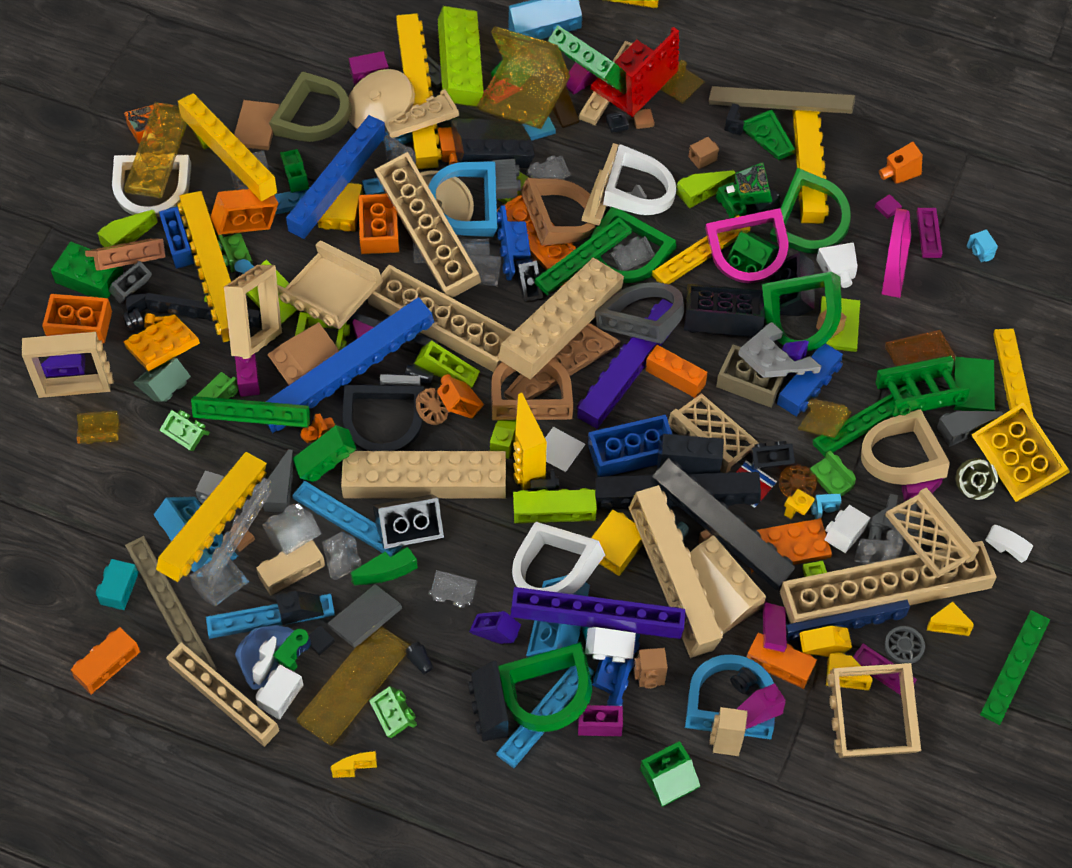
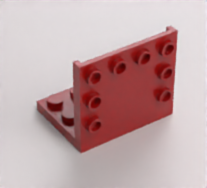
[591,27,679,117]

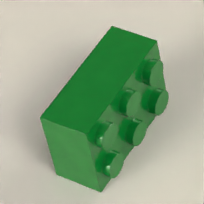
[51,241,124,298]

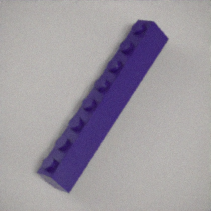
[577,298,674,429]
[510,587,685,639]

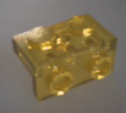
[77,411,120,444]

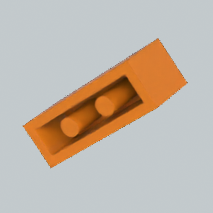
[645,345,708,398]
[71,627,140,695]
[747,632,817,689]

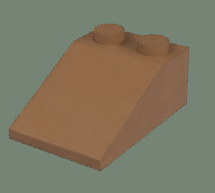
[267,322,339,385]

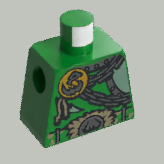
[726,163,772,205]

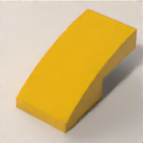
[331,751,377,778]

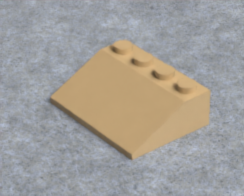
[690,535,766,634]

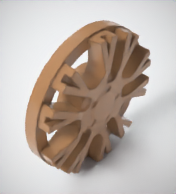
[416,388,449,425]

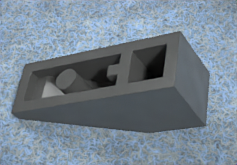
[936,411,1003,447]
[259,449,294,513]

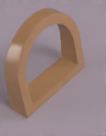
[521,178,597,245]
[491,359,573,420]

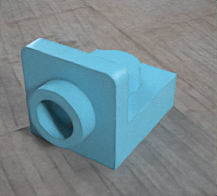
[811,494,841,519]

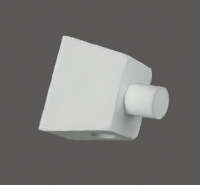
[816,243,857,288]

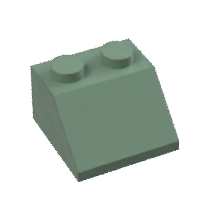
[133,358,191,402]

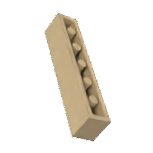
[166,642,279,747]

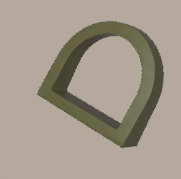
[269,72,352,142]

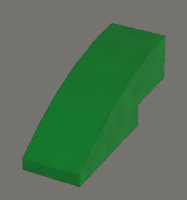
[280,149,309,193]
[350,547,418,585]

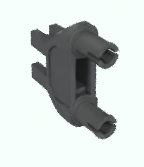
[867,494,927,556]

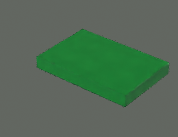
[954,357,995,411]

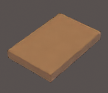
[234,100,279,150]

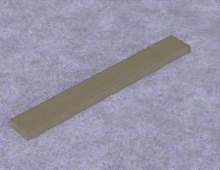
[709,86,855,114]
[125,536,217,671]

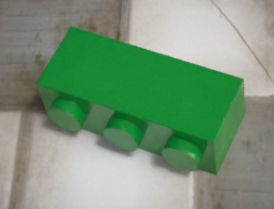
[293,425,356,482]

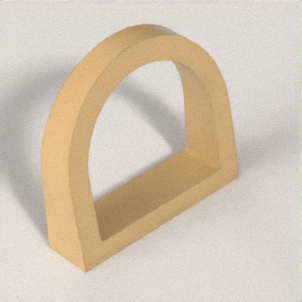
[861,409,950,485]

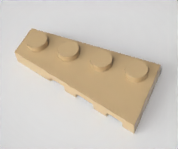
[384,89,459,139]

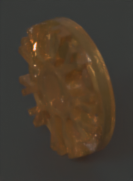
[779,464,817,497]

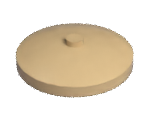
[348,69,415,132]
[420,171,474,221]

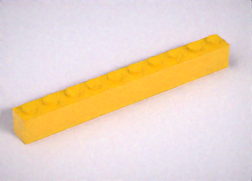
[396,14,442,169]
[177,191,231,342]

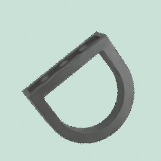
[595,283,684,344]

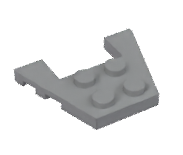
[738,322,821,378]

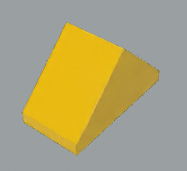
[927,602,973,636]

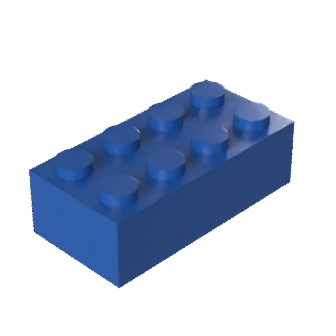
[588,415,673,477]

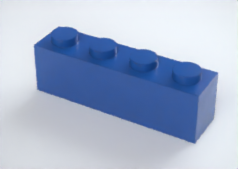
[777,343,843,417]

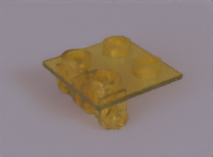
[661,60,705,103]
[798,398,851,438]

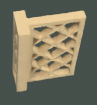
[581,143,618,226]
[668,393,759,473]
[885,487,979,578]

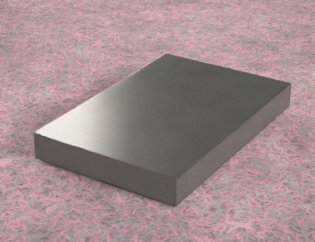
[328,584,402,648]

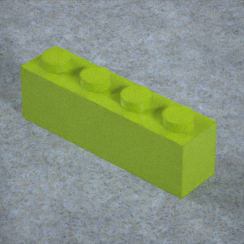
[513,488,596,523]

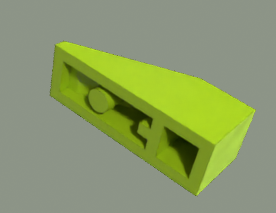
[676,170,736,209]
[97,209,158,247]
[414,340,480,388]
[490,420,516,459]

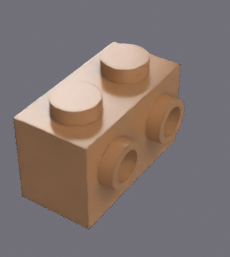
[633,648,668,689]

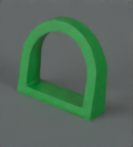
[770,168,851,253]
[591,207,677,283]
[762,271,842,351]
[498,642,592,732]

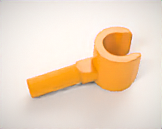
[144,313,167,328]

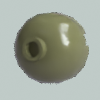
[955,458,998,500]

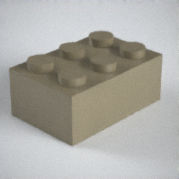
[716,345,785,408]

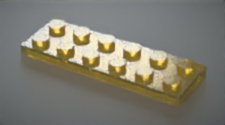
[124,102,187,198]
[296,626,410,746]

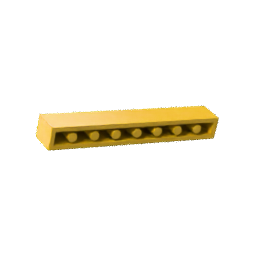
[178,93,277,201]
[793,110,829,223]
[156,452,267,582]

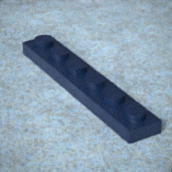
[786,600,910,641]

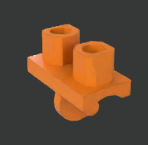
[301,414,335,443]

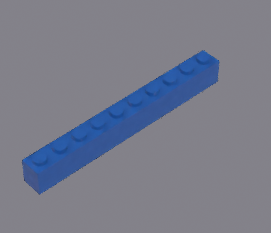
[266,297,434,433]

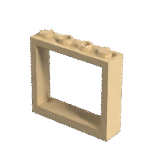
[224,265,282,359]
[22,332,114,398]
[827,663,921,758]

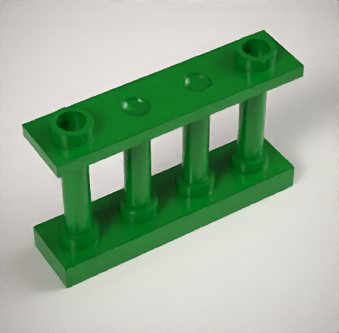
[875,356,970,417]

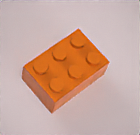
[210,189,279,235]
[359,194,399,254]
[42,294,112,344]

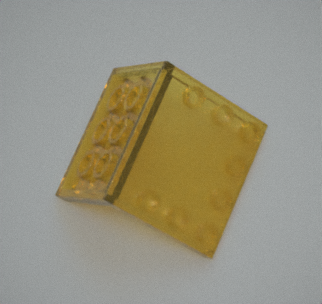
[477,26,570,129]

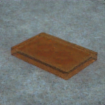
[885,330,956,367]

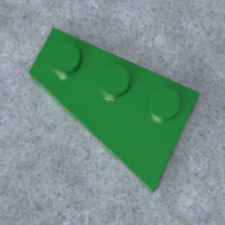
[743,109,795,160]

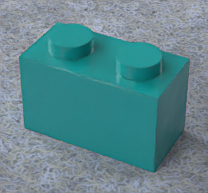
[96,559,139,610]

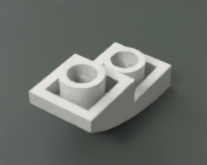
[985,525,1033,563]
[252,636,276,685]

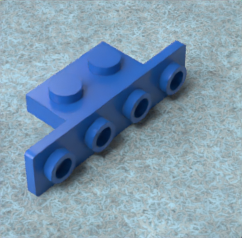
[497,205,531,280]
[592,633,640,706]

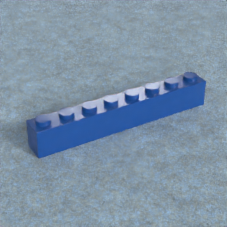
[286,115,386,239]

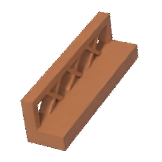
[85,238,166,270]

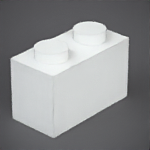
[825,505,870,553]
[585,627,635,663]
[256,665,303,720]

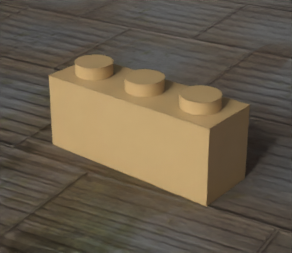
[256,538,325,596]
[709,707,747,756]

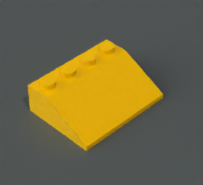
[513,393,547,490]
[972,402,1070,502]

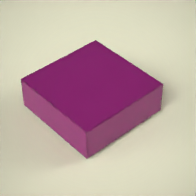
[875,194,902,219]

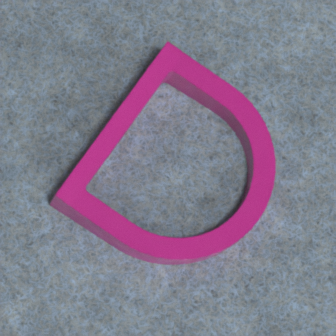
[705,208,788,283]
[881,208,911,298]

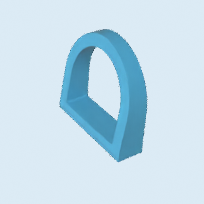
[428,162,497,237]
[685,655,775,739]

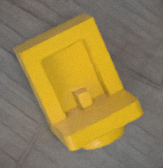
[784,489,815,519]

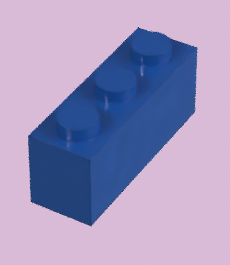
[159,207,194,268]

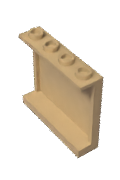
[277,240,383,329]

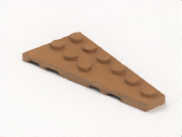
[504,323,620,400]

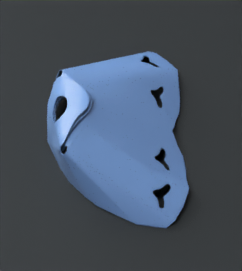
[235,625,294,690]

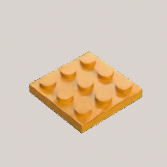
[123,314,200,372]

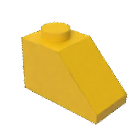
[799,626,852,657]
[826,652,872,690]

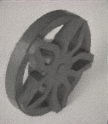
[884,626,925,664]

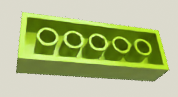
[438,6,483,107]

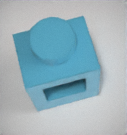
[967,229,998,262]

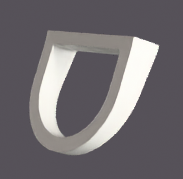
[603,144,676,215]
[112,155,191,217]
[512,522,605,594]

